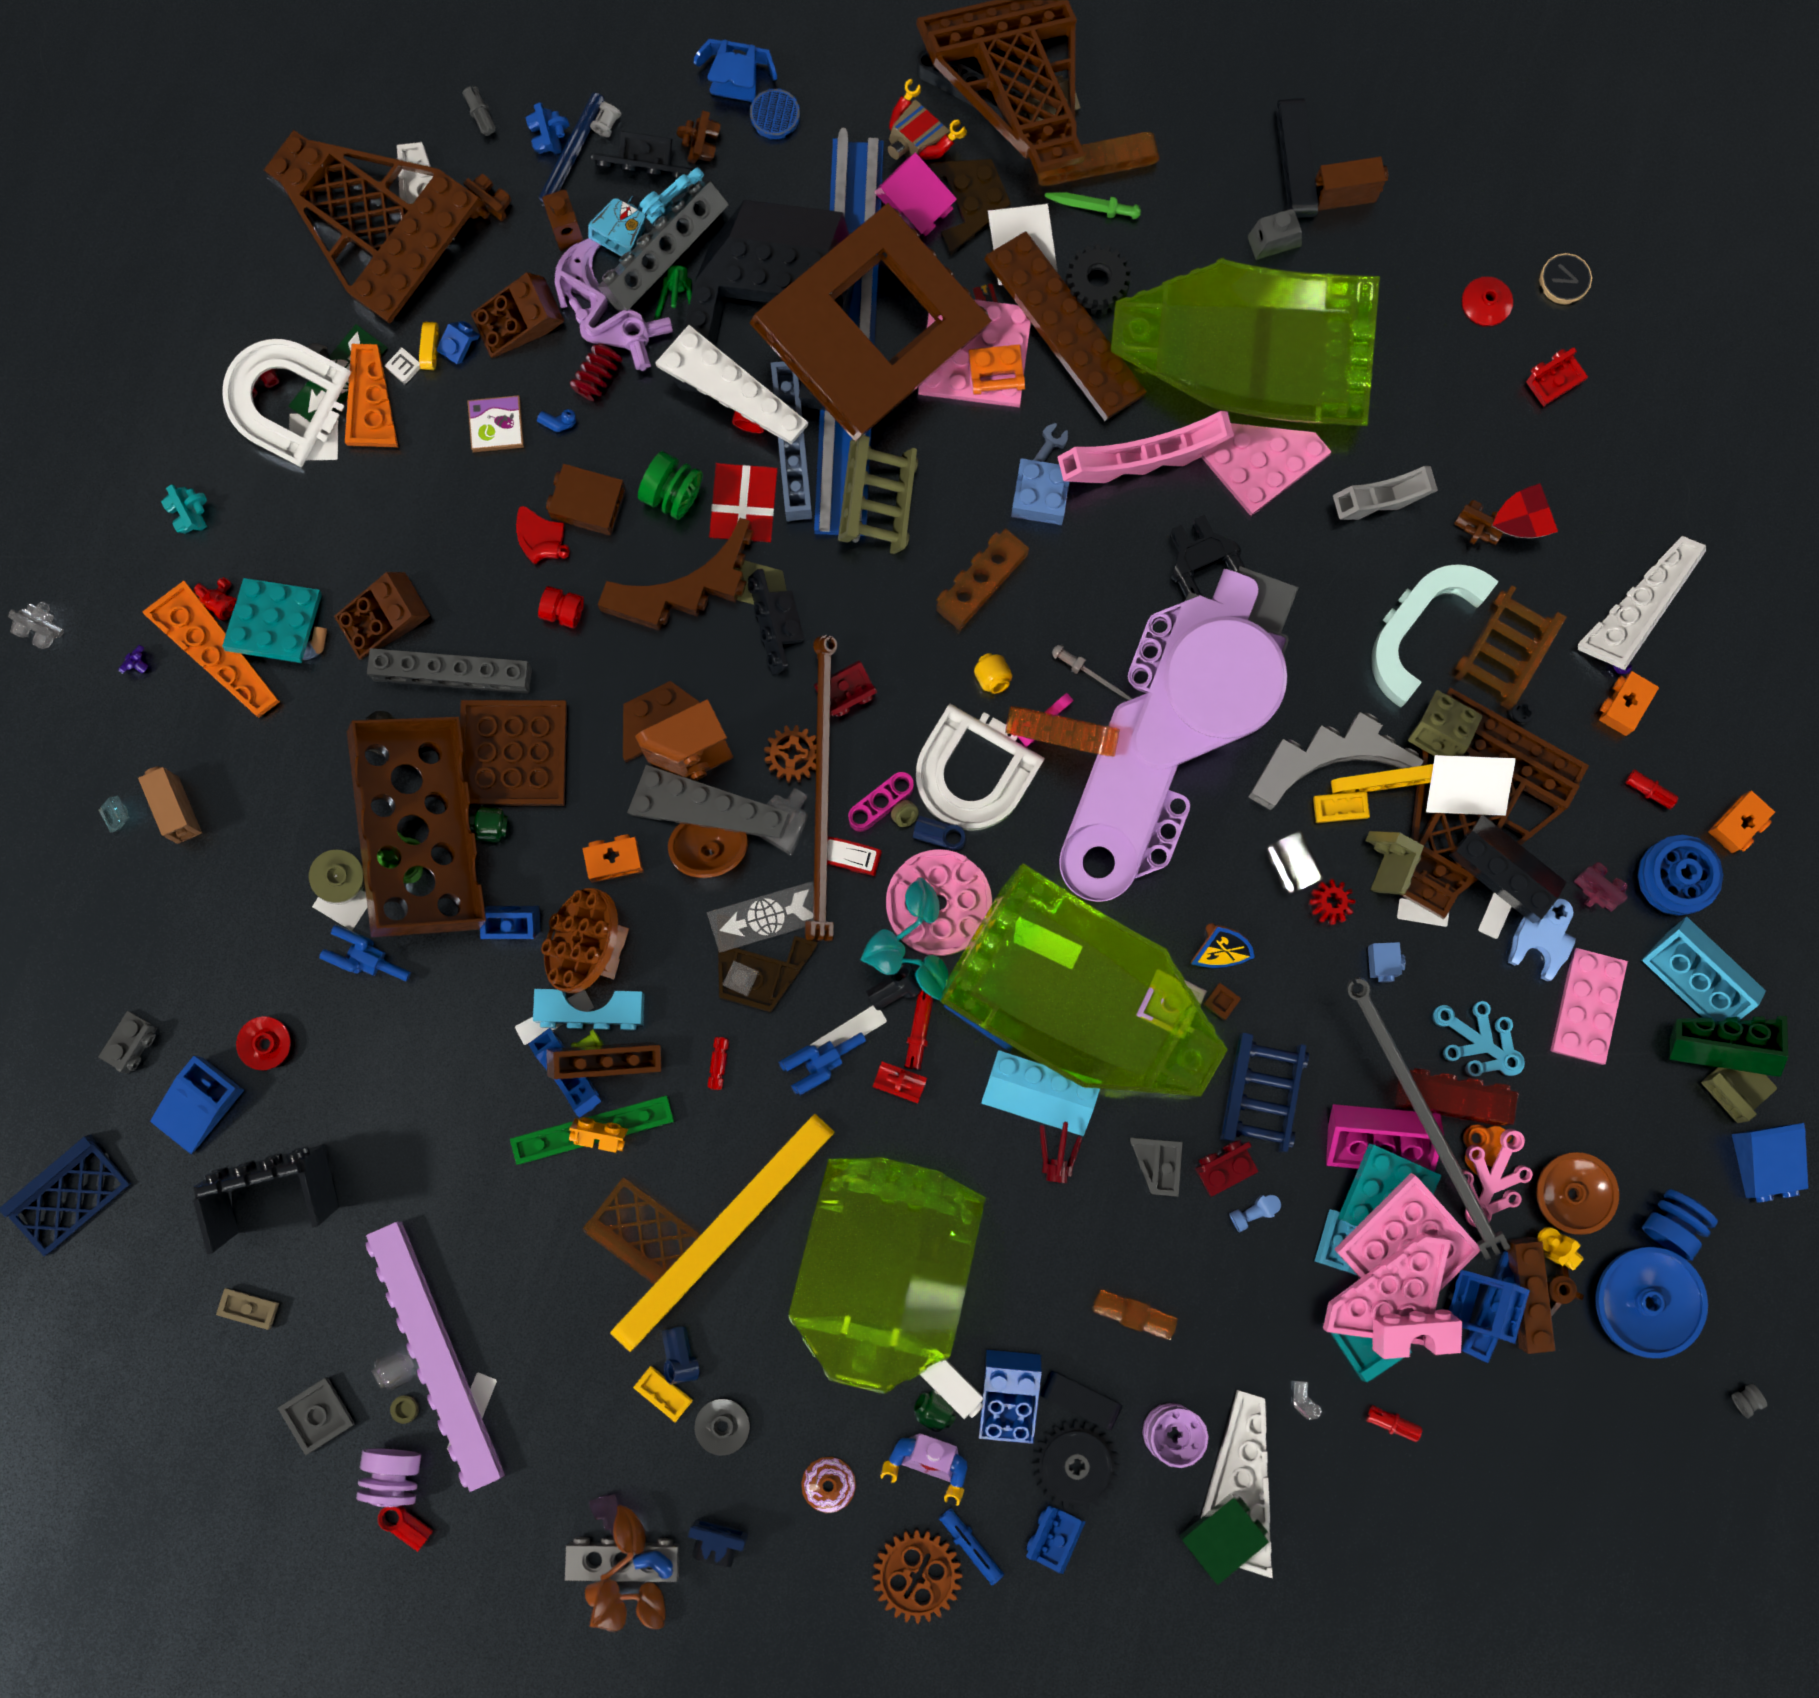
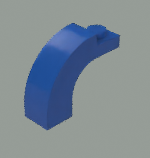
[528,1028,601,1118]

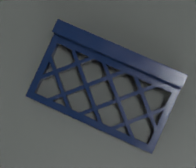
[0,1134,131,1257]

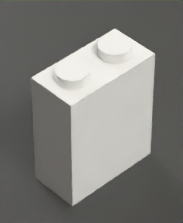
[916,1348,984,1419]

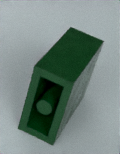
[1179,1494,1269,1585]

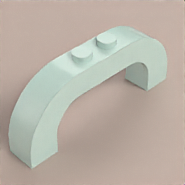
[1371,565,1499,708]

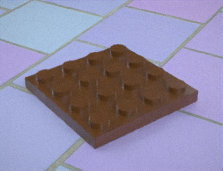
[460,700,567,806]

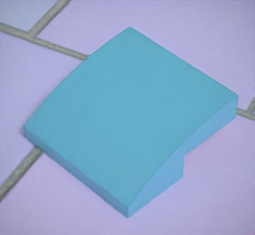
[1314,1209,1357,1275]

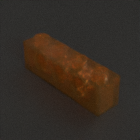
[936,528,1029,630]

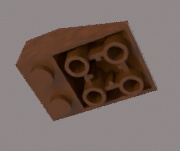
[470,272,565,358]
[334,572,430,660]

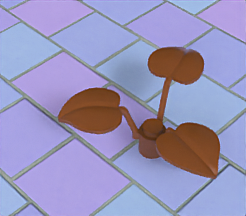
[585,1505,665,1632]

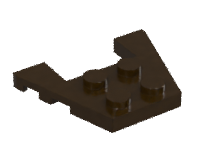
[925,159,1011,256]
[717,914,818,1013]

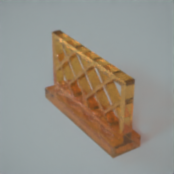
[583,1178,700,1285]

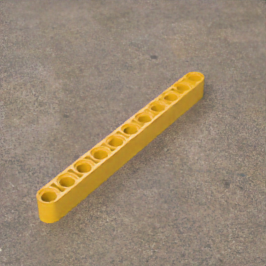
[610,1113,835,1352]

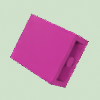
[874,152,956,236]

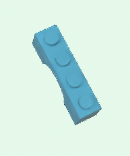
[533,989,645,1031]

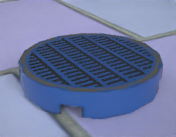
[750,89,800,139]

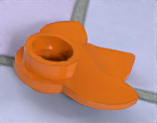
[1463,1125,1512,1175]

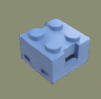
[1011,458,1069,525]

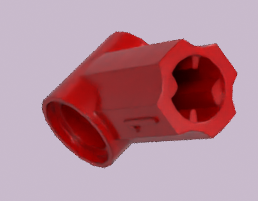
[378,1505,433,1552]

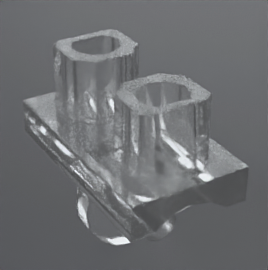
[8,602,64,649]

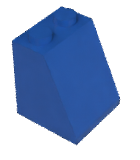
[1732,1123,1808,1202]

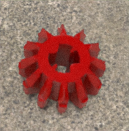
[1309,879,1355,925]

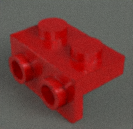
[1526,347,1588,407]

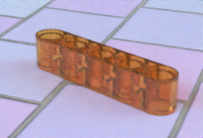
[1037,132,1160,186]
[1005,706,1120,757]

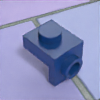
[436,321,480,364]

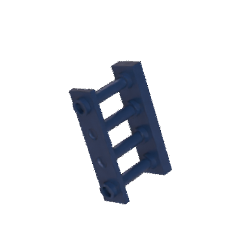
[1220,1033,1309,1152]

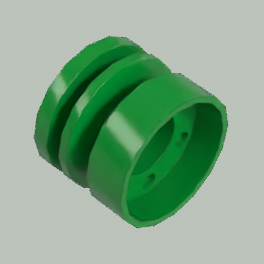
[637,451,703,520]

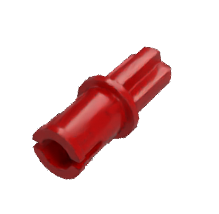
[1625,769,1678,809]
[1366,1405,1422,1442]

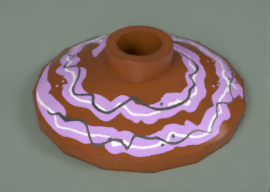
[801,1456,856,1513]

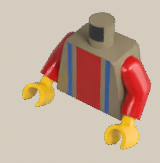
[888,79,967,160]

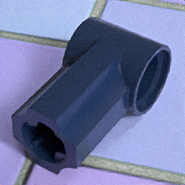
[913,816,966,852]
[662,1326,699,1385]

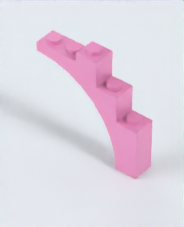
[1058,411,1234,483]

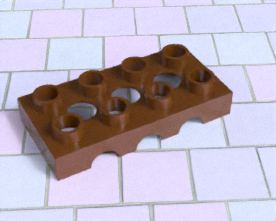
[347,717,486,937]

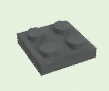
[278,1377,355,1456]

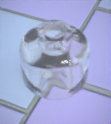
[371,1349,415,1391]

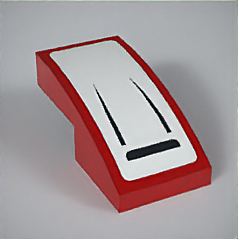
[827,836,882,876]

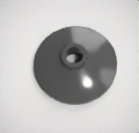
[695,1399,750,1455]

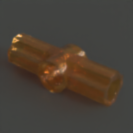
[1092,1290,1178,1340]

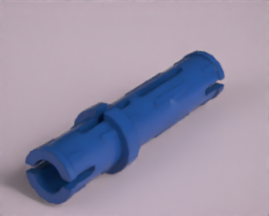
[939,1508,1004,1586]

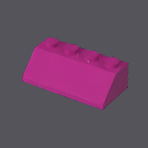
[1326,1104,1444,1172]

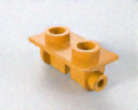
[569,1117,628,1153]

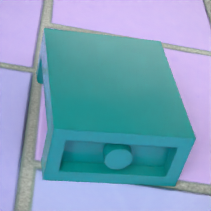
[1330,1332,1412,1382]

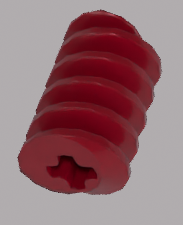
[570,343,623,401]

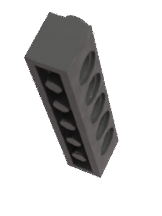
[597,181,729,311]
[367,648,532,694]

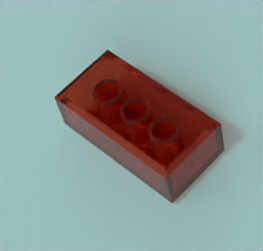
[1395,1068,1519,1127]

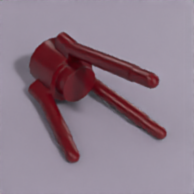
[1040,1122,1082,1183]

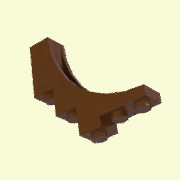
[598,518,754,631]

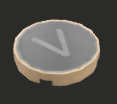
[1539,253,1592,305]

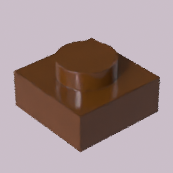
[1203,983,1241,1021]

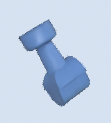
[1229,1195,1281,1233]

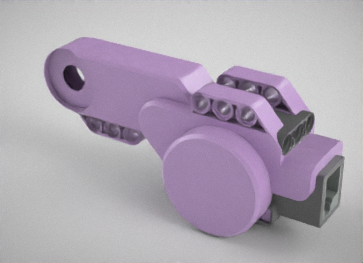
[1059,566,1298,902]

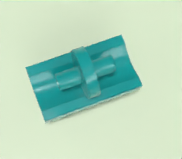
[161,484,207,534]

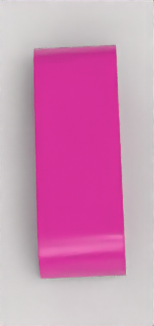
[848,772,914,832]

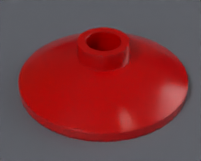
[1462,277,1513,326]
[236,1016,291,1070]

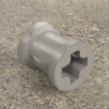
[590,102,621,137]

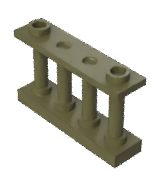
[838,435,918,554]

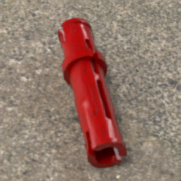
[904,990,933,1070]

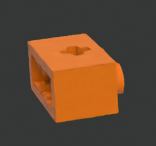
[1599,671,1659,736]
[1708,790,1775,853]
[582,834,644,883]

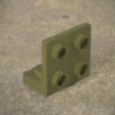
[1408,690,1482,756]
[1366,831,1424,895]
[1701,1067,1777,1123]

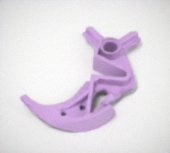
[555,238,673,371]

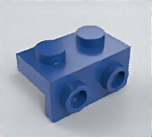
[1026,1506,1085,1574]

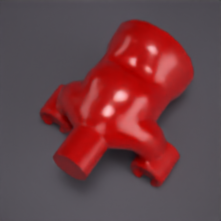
[194,577,237,621]

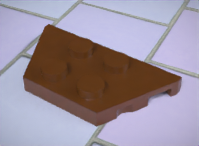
[623,681,700,762]

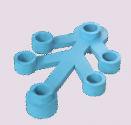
[640,167,704,225]
[1432,1001,1525,1077]

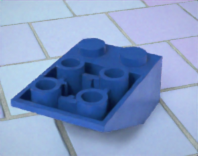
[150,1055,244,1154]
[979,1350,1041,1444]

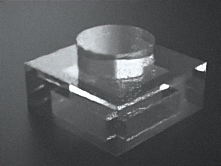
[723,961,759,997]

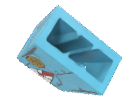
[588,196,646,256]

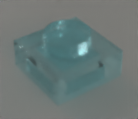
[99,795,130,833]

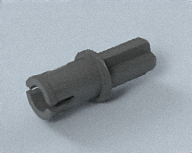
[463,86,496,136]

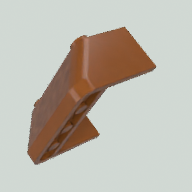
[635,699,734,781]

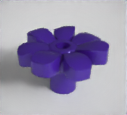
[118,644,148,674]

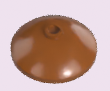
[668,823,748,878]
[1537,1152,1619,1235]

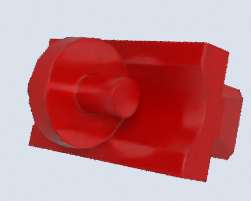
[872,1062,927,1104]

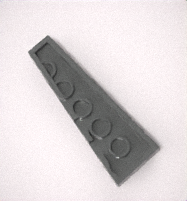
[627,765,791,839]

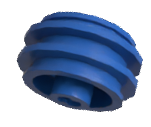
[1638,834,1724,916]

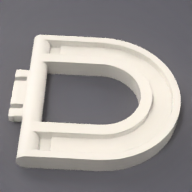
[223,339,351,468]
[916,704,1045,831]

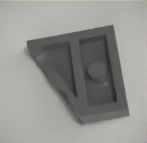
[1130,1138,1183,1197]

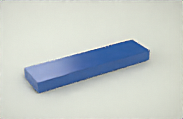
[1461,1251,1516,1363]

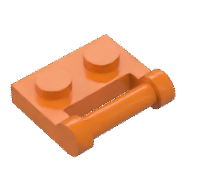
[968,344,1025,395]

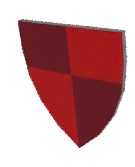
[1492,483,1558,538]

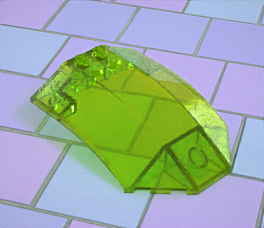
[788,1157,986,1394]

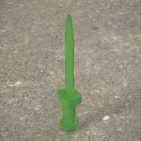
[1045,193,1141,219]

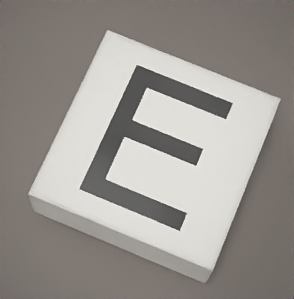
[385,348,420,385]

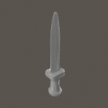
[1052,645,1132,700]

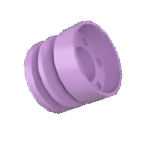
[1142,1403,1208,1468]
[356,1448,421,1507]

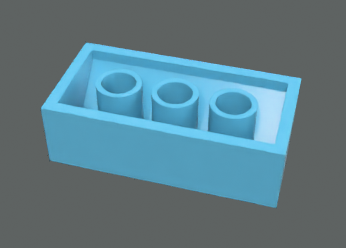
[1642,916,1766,1021]
[981,1050,1102,1136]

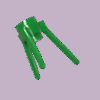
[654,266,692,320]

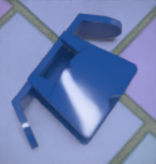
[693,39,777,102]

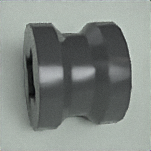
[1732,1383,1768,1418]

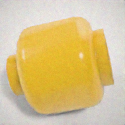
[974,653,1012,694]

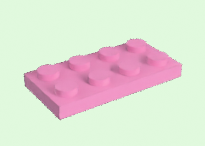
[1550,948,1628,1065]

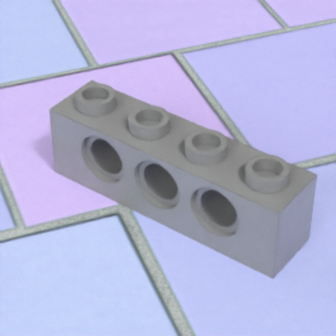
[565,1537,680,1582]

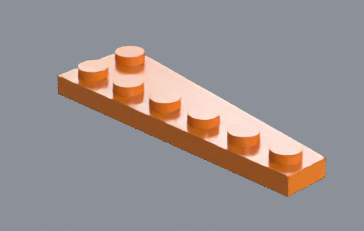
[142,581,280,718]

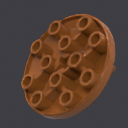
[541,888,629,994]

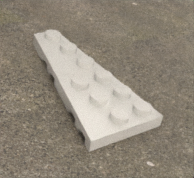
[1201,1390,1272,1578]

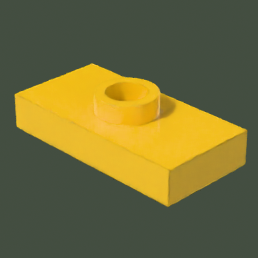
[1313,791,1370,823]
[633,1365,693,1422]

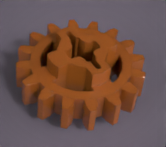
[764,725,817,783]

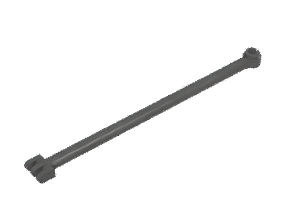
[1347,977,1511,1261]

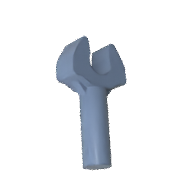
[1033,423,1068,462]

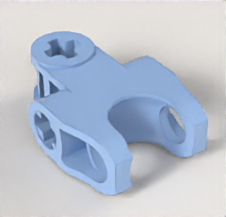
[1508,898,1576,982]

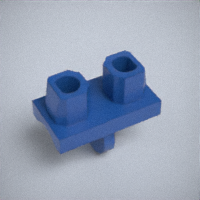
[525,102,569,155]

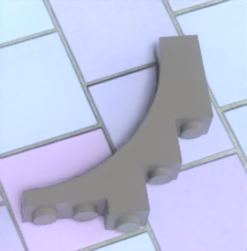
[1248,712,1424,810]

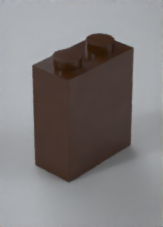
[1315,157,1388,211]
[546,464,626,536]

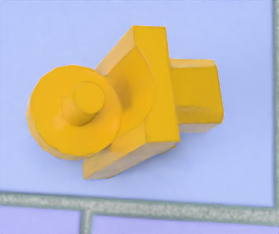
[1537,1227,1584,1270]

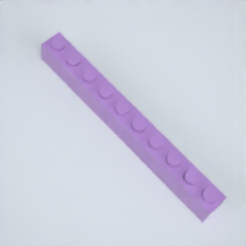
[365,1222,505,1492]

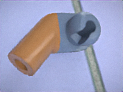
[303,626,327,660]

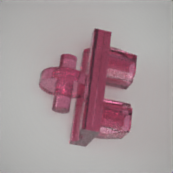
[1574,862,1628,912]

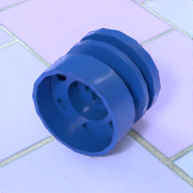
[1642,1189,1718,1261]

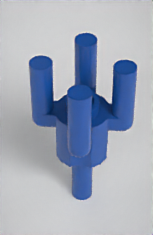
[319,924,411,982]
[778,1032,866,1095]

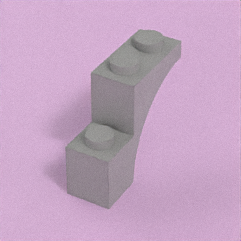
[1333,466,1438,520]

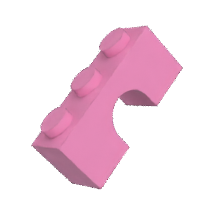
[1372,1309,1462,1359]

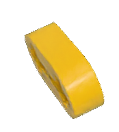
[419,322,439,370]

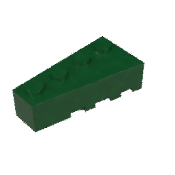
[1669,1016,1789,1077]

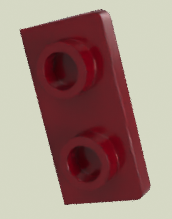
[813,661,877,717]

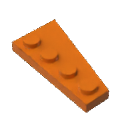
[345,344,398,447]

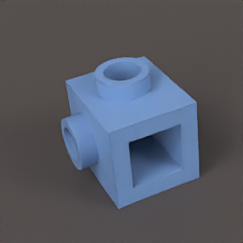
[1368,942,1406,982]

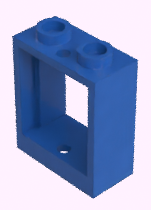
[1448,1270,1530,1344]

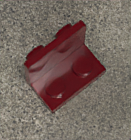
[1195,1140,1259,1197]

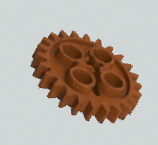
[872,1529,962,1623]

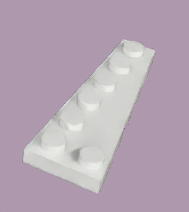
[655,325,808,445]
[1578,536,1706,670]

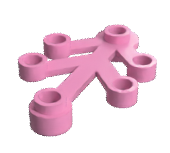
[1462,1129,1533,1227]

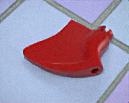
[516,506,569,565]

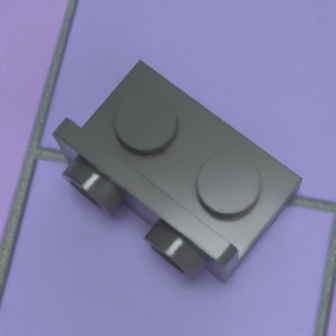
[99,1011,157,1074]

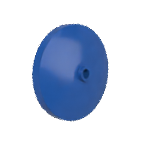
[1596,1247,1708,1358]

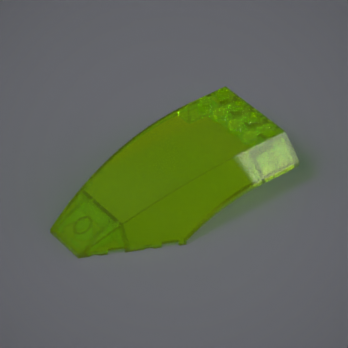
[1111,257,1380,426]
[940,863,1227,1096]

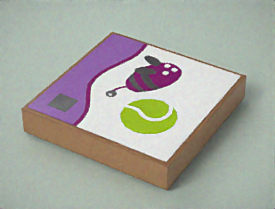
[468,395,524,452]

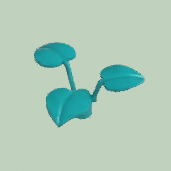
[861,877,949,1000]

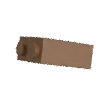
[138,766,202,844]

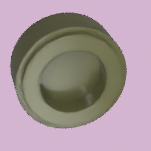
[891,800,919,827]
[390,1395,419,1424]

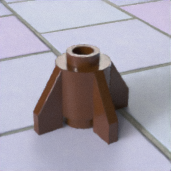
[1547,1264,1584,1316]

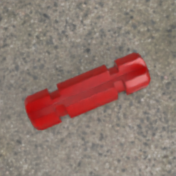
[708,1037,729,1090]

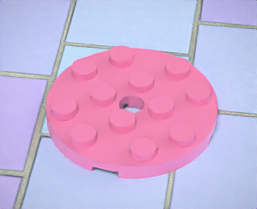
[886,850,992,956]

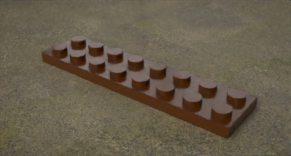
[984,231,1147,421]

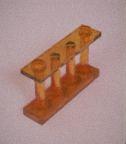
[1455,585,1566,710]

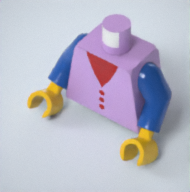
[881,1434,967,1506]

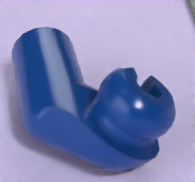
[537,409,576,432]
[633,1551,673,1579]

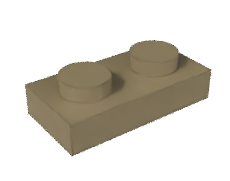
[216,1288,279,1330]

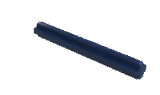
[539,92,605,203]

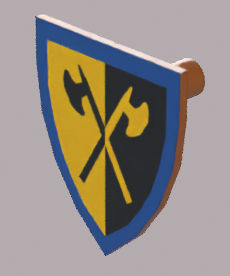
[1190,923,1255,968]

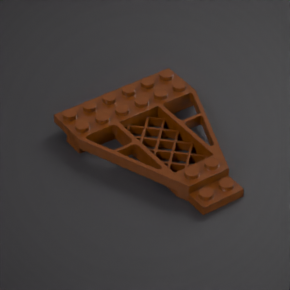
[916,0,1086,174]
[264,130,481,324]
[1399,687,1589,919]

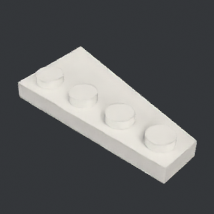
[397,142,455,240]

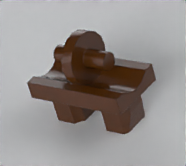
[677,110,721,164]
[463,173,511,222]
[1454,500,1503,545]

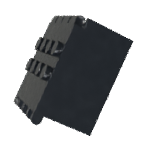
[193,1144,339,1255]

